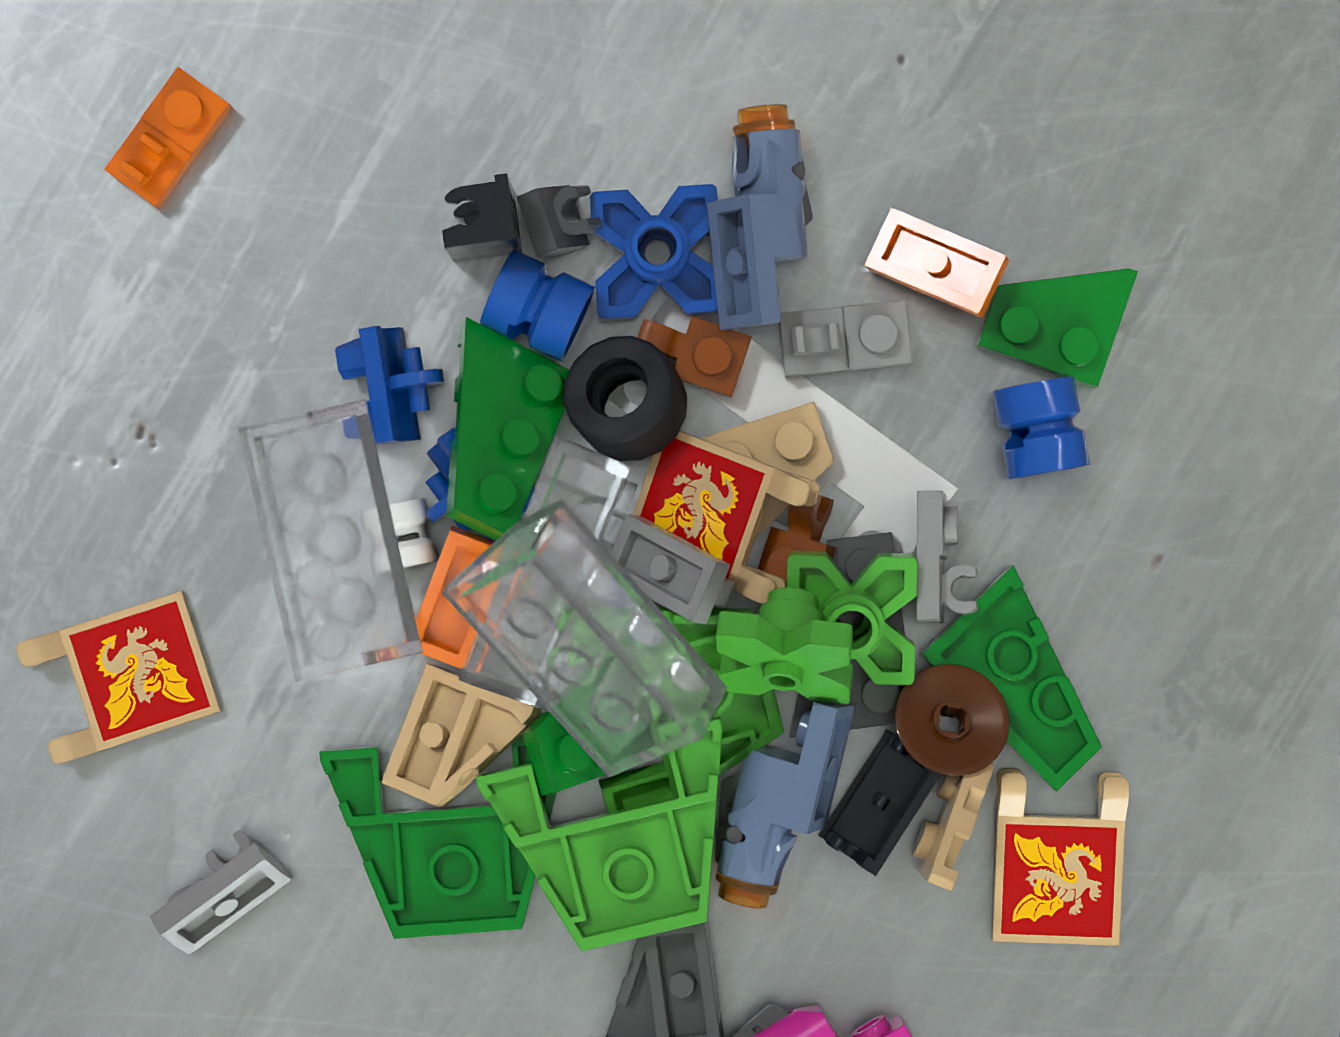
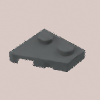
[605,919,724,1037]

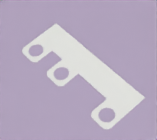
[608,296,958,553]

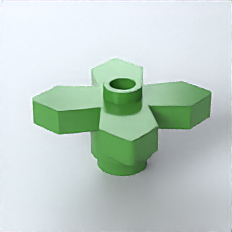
[787,551,918,685]
[716,587,853,704]

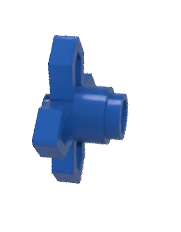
[590,184,718,321]

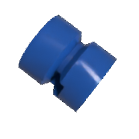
[480,249,596,361]
[992,376,1090,480]

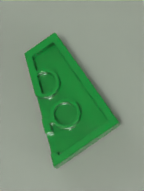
[446,317,569,544]
[920,565,1102,792]

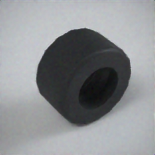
[563,336,687,461]

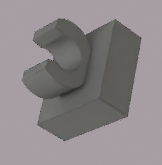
[517,185,602,257]

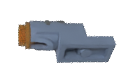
[707,104,813,330]
[715,701,856,909]

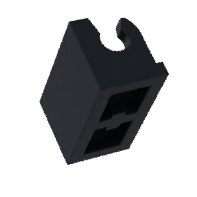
[442,173,523,262]
[818,729,941,876]

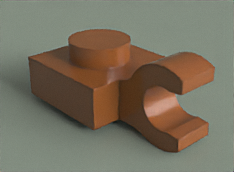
[637,316,752,398]
[758,495,836,587]

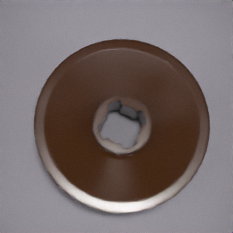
[895,664,1009,776]

